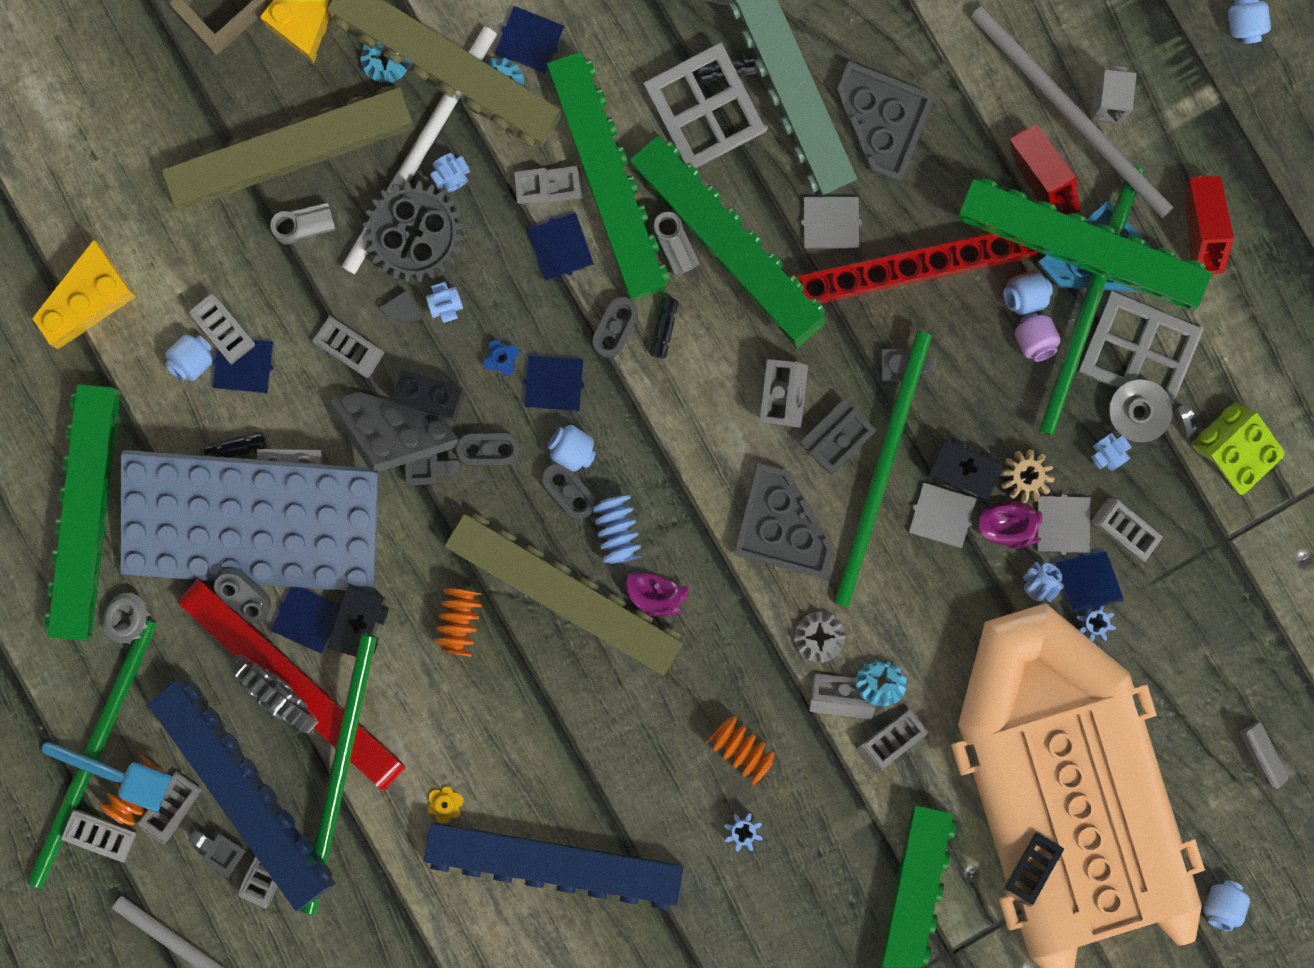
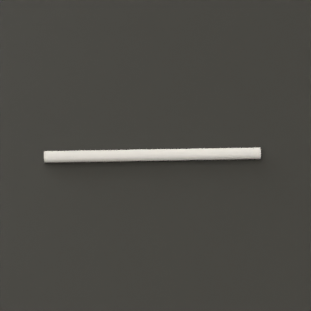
[341,26,497,275]

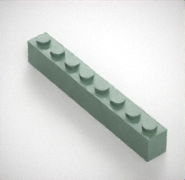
[728,0,857,197]

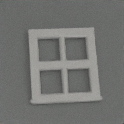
[644,42,768,168]
[1078,291,1203,406]

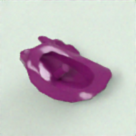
[979,502,1043,549]
[626,572,689,617]

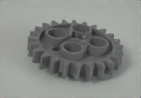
[362,181,464,283]
[228,654,319,734]

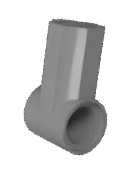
[271,203,335,244]
[653,212,700,276]

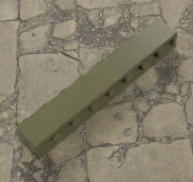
[327,0,561,148]
[162,86,415,211]
[444,513,683,677]

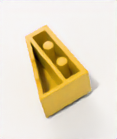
[260,0,332,64]
[32,240,136,349]

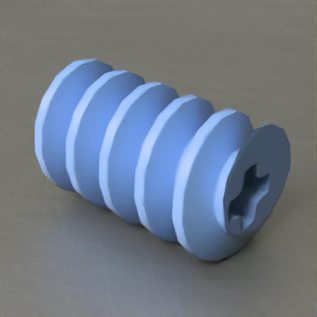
[593,495,642,564]

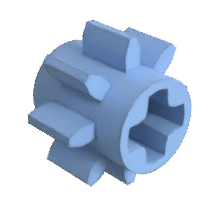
[430,153,470,192]
[426,282,463,323]
[1091,433,1132,472]
[1023,562,1064,602]
[1075,604,1116,642]
[724,813,763,852]

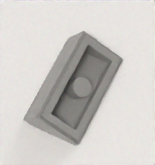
[809,673,875,719]
[1239,722,1288,789]

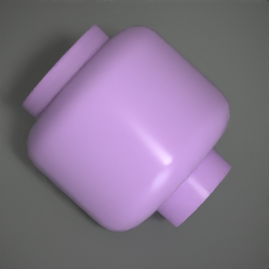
[1014,313,1061,362]

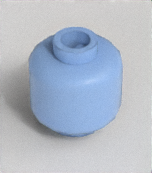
[1228,0,1271,44]
[1003,271,1053,316]
[165,335,213,382]
[547,425,596,472]
[1203,880,1250,931]

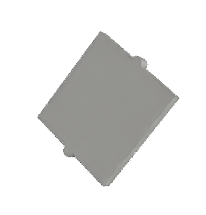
[801,197,862,249]
[908,483,976,548]
[1037,494,1090,555]

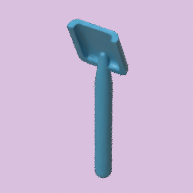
[42,742,173,813]

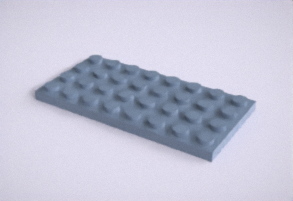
[121,450,379,593]

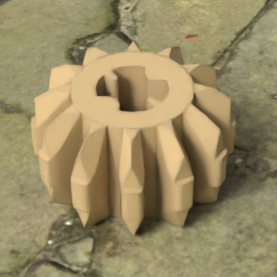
[1000,449,1055,503]

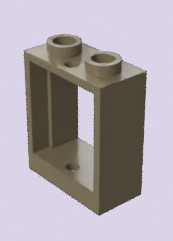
[169,0,270,56]

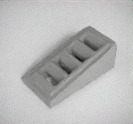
[189,294,256,365]
[312,315,384,378]
[1091,498,1163,562]
[857,708,929,774]
[137,772,202,845]
[61,809,137,863]
[237,856,278,908]

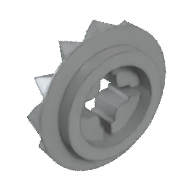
[103,593,151,644]
[794,612,845,663]

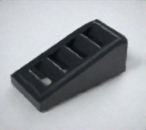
[1002,832,1064,907]

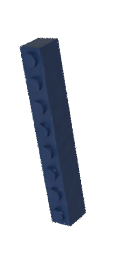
[147,679,336,911]
[423,822,684,910]

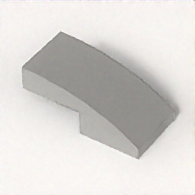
[514,166,584,204]

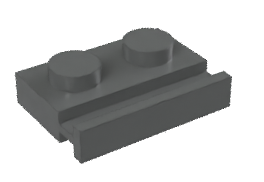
[800,398,877,475]

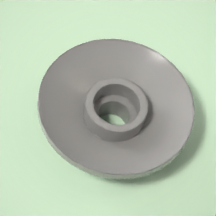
[1109,379,1173,443]

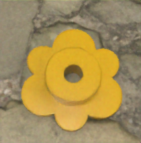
[428,787,464,824]

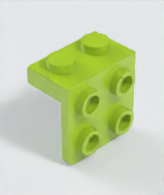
[1191,401,1284,495]

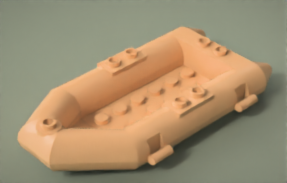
[951,603,1205,968]

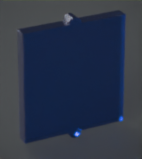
[495,6,565,74]
[527,213,594,281]
[212,337,274,394]
[523,355,585,411]
[1056,551,1124,613]
[271,587,341,654]

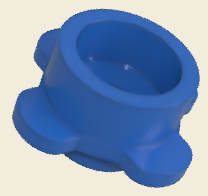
[484,340,519,376]

